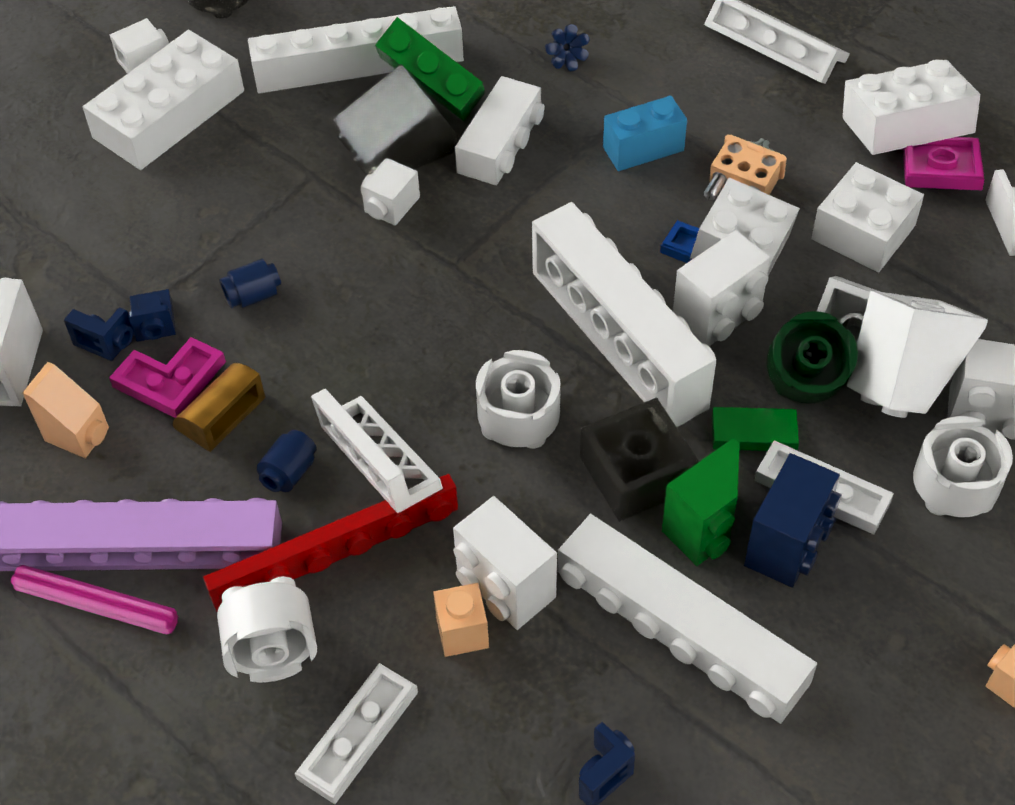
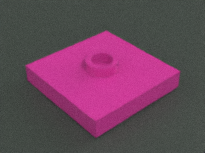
[903,137,985,191]

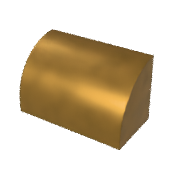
[173,363,266,452]

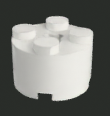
[476,350,560,449]
[913,416,1013,517]
[217,576,317,683]

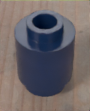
[219,258,281,308]
[257,430,317,492]

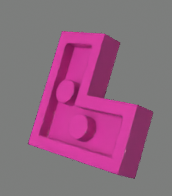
[109,337,226,418]

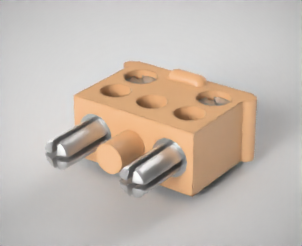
[704,135,787,200]

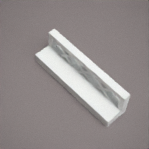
[704,0,850,84]
[311,389,443,514]

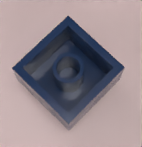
[744,453,842,588]

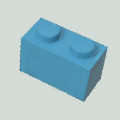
[603,96,687,171]

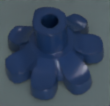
[545,24,590,71]

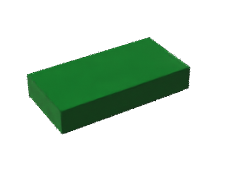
[712,407,799,451]

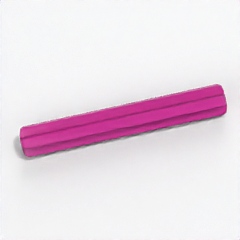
[11,565,179,635]

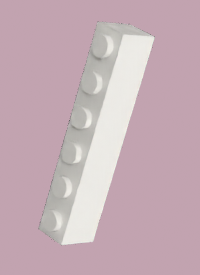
[248,6,464,94]
[558,513,817,724]

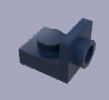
[129,289,176,342]
[64,307,134,361]
[579,722,635,805]

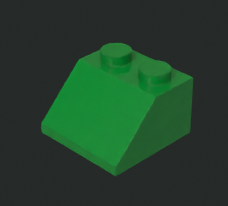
[662,438,740,567]

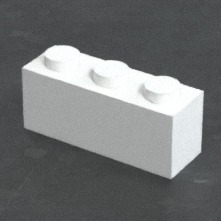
[455,76,545,186]

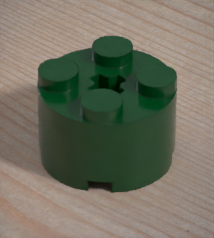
[766,311,858,404]

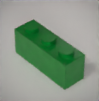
[375,17,485,121]

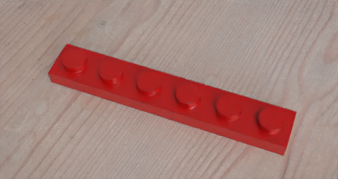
[203,474,458,612]

